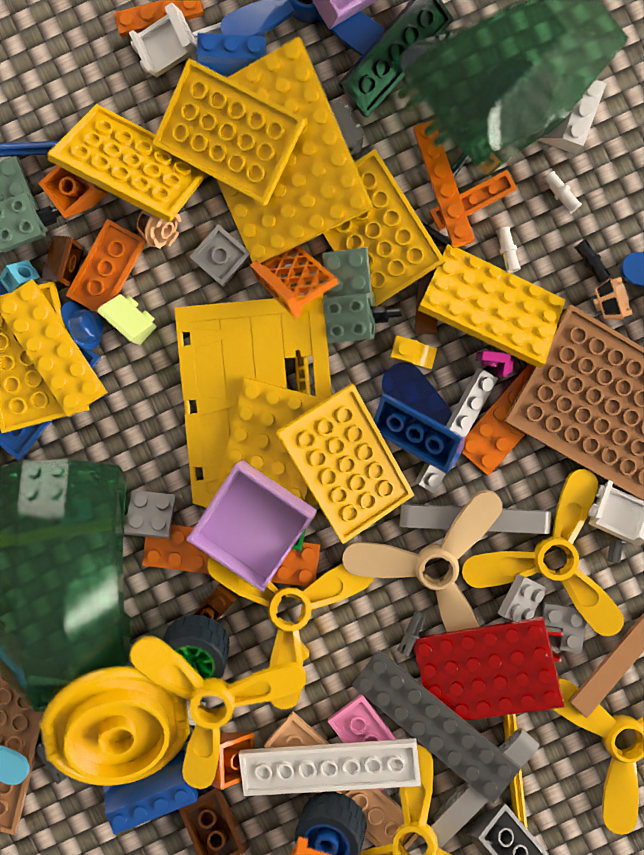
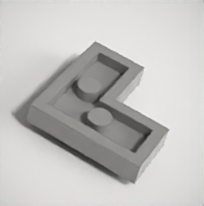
[541,602,586,653]

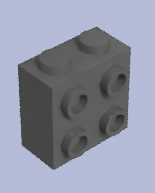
[330,99,364,160]

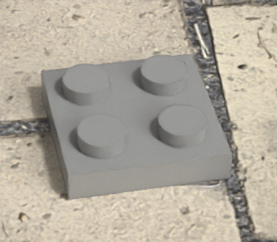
[190,225,250,287]
[124,490,176,539]
[498,574,547,621]

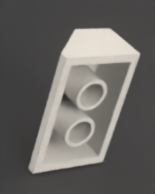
[535,76,607,154]

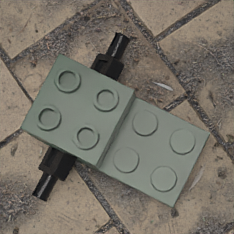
[0,156,62,253]
[322,247,402,343]

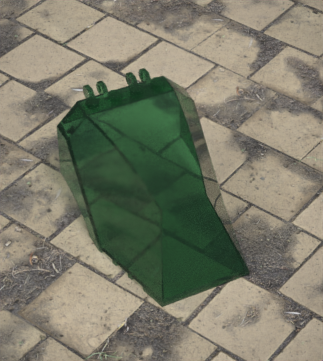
[396,0,629,176]

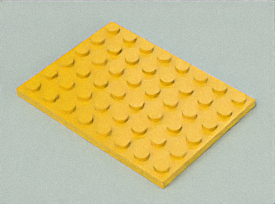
[216,36,373,264]

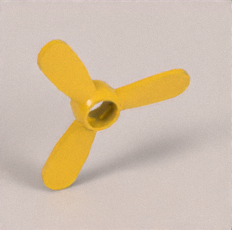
[462,469,624,636]
[207,556,374,709]
[130,636,306,789]
[553,678,644,835]
[360,744,451,855]

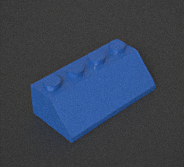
[373,394,464,474]
[103,751,200,835]

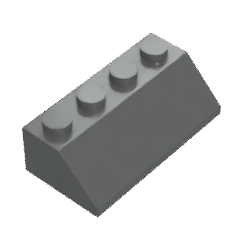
[466,803,549,855]

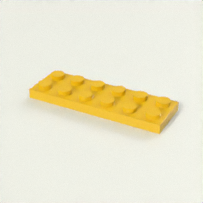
[0,279,108,417]

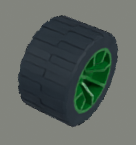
[163,615,230,680]

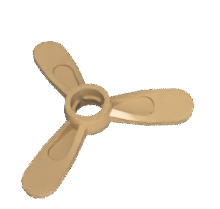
[342,490,502,632]

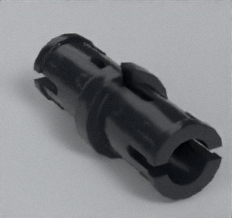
[574,239,611,283]

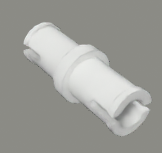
[543,171,582,214]
[496,227,521,273]

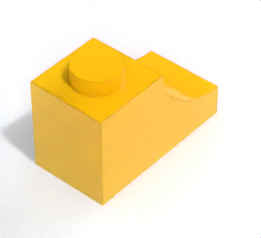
[389,335,437,370]

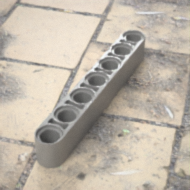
[399,504,551,534]
[419,728,539,849]

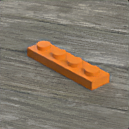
[114,0,205,37]
[429,170,517,232]

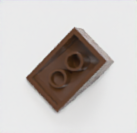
[179,788,250,855]

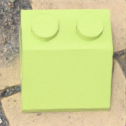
[97,294,157,345]

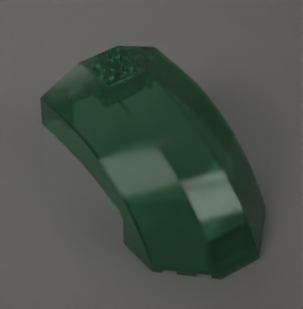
[0,459,131,712]

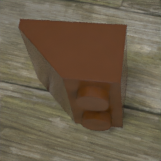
[41,235,85,288]

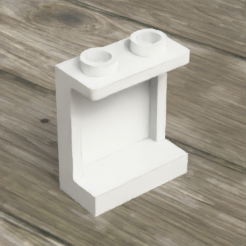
[129,3,197,77]
[588,480,644,547]

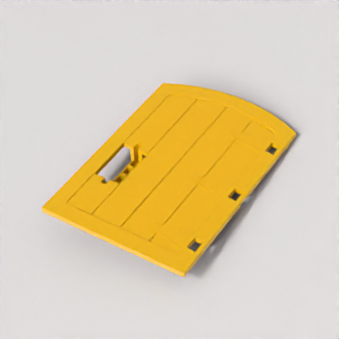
[174,294,333,508]

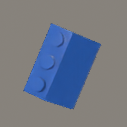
[197,33,266,78]

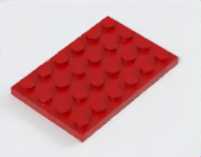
[414,617,565,721]

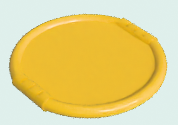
[40,667,190,786]

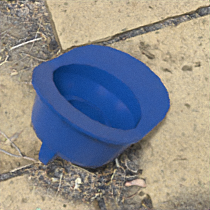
[61,301,104,350]

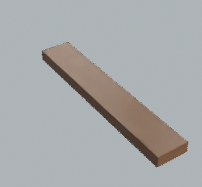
[568,613,644,718]

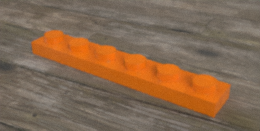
[413,120,475,249]

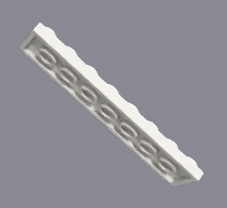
[239,739,421,796]

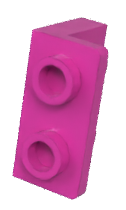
[475,351,513,377]

